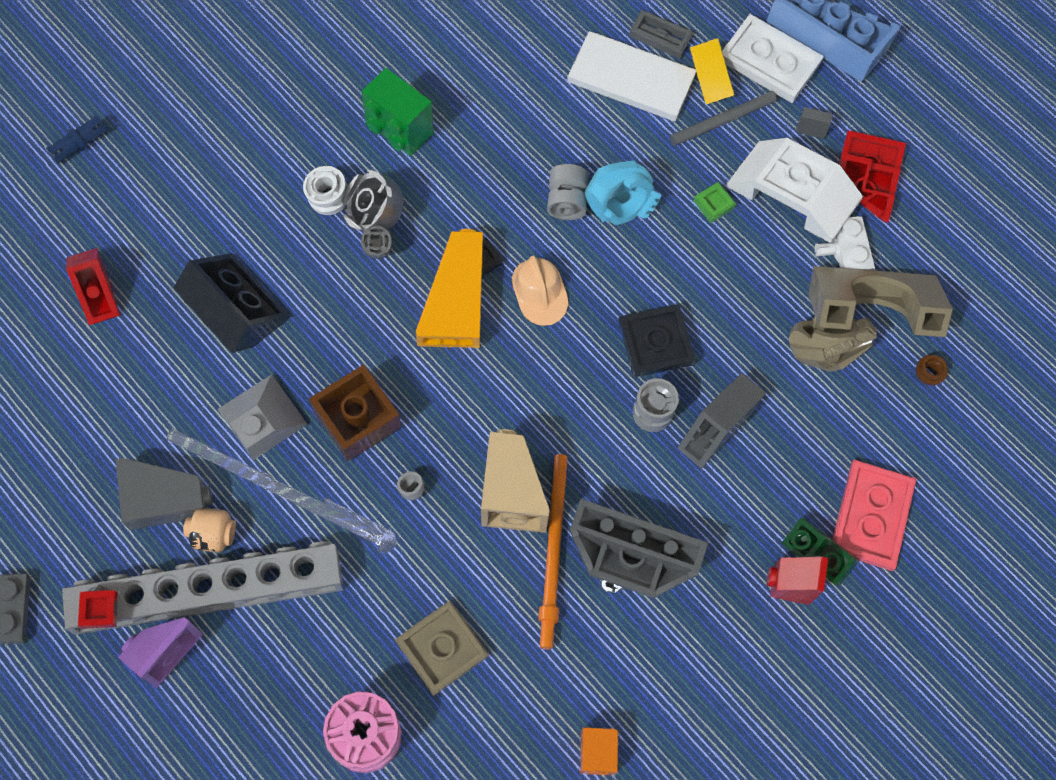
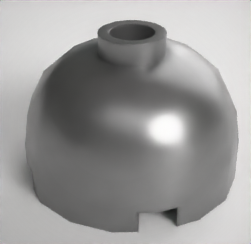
[343,170,404,232]

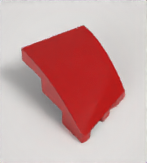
[839,130,906,223]

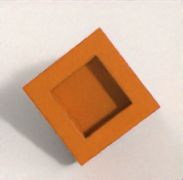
[580,728,618,775]

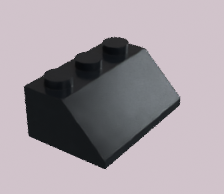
[173,253,290,353]

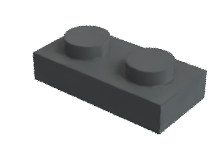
[0,574,31,645]

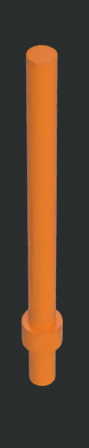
[538,454,567,649]

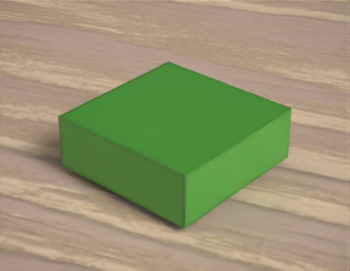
[693,182,736,223]

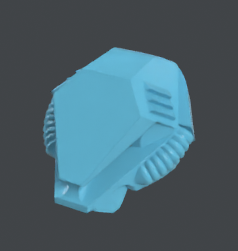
[585,160,661,225]

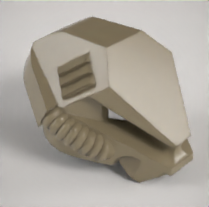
[789,316,877,372]

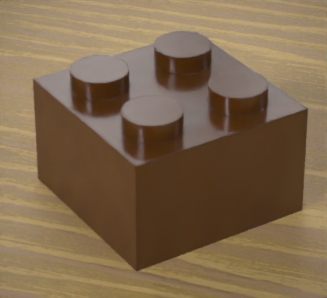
[309,364,401,462]

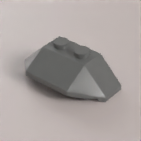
[570,499,708,598]

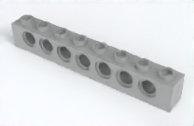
[62,541,343,635]

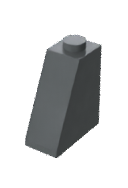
[677,373,766,469]
[116,458,213,530]

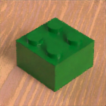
[361,67,434,157]

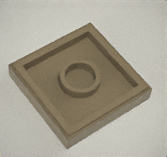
[394,601,489,696]

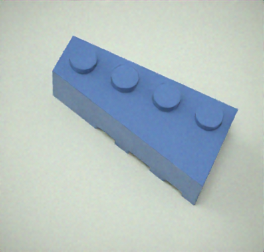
[766,0,901,82]

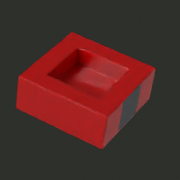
[78,590,118,629]

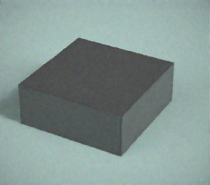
[796,107,833,139]

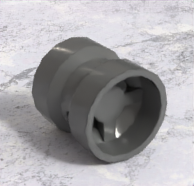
[361,225,392,259]

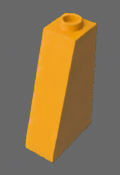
[416,229,483,348]

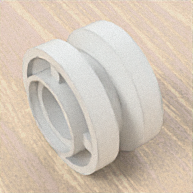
[303,166,348,215]

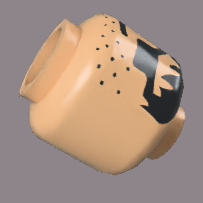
[183,508,236,553]

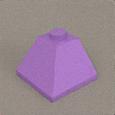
[118,617,203,688]

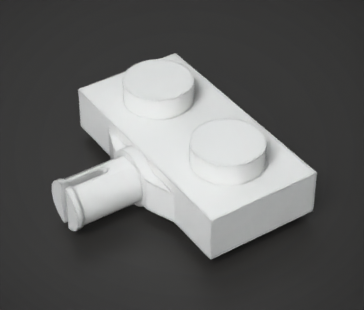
[815,216,875,271]

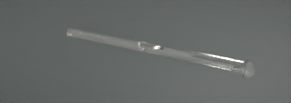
[167,429,396,553]

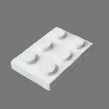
[722,14,824,103]

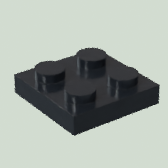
[618,304,695,378]

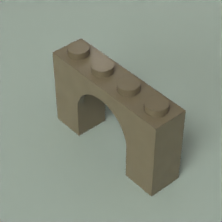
[808,266,953,337]

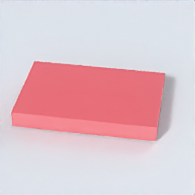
[832,460,916,571]

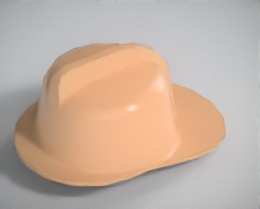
[512,256,568,326]

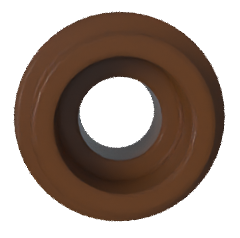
[915,355,948,386]

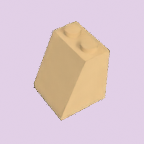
[481,429,549,533]

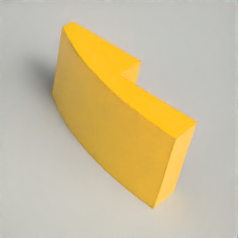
[690,38,734,104]

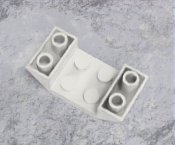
[727,138,863,243]

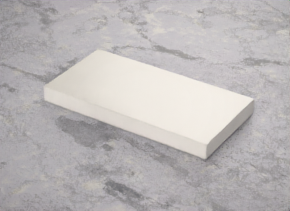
[567,31,696,122]

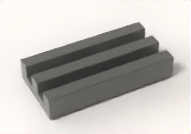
[629,10,693,59]

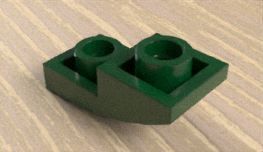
[782,517,860,586]

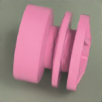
[323,692,402,773]

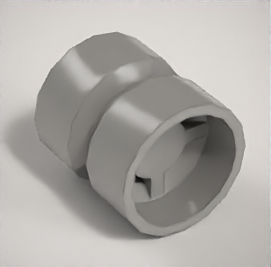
[547,164,589,220]
[633,379,679,432]

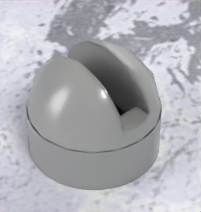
[397,472,425,500]

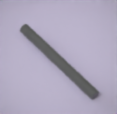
[670,91,777,146]

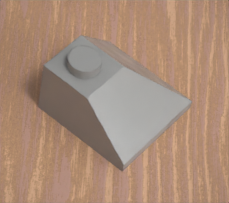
[218,374,307,460]

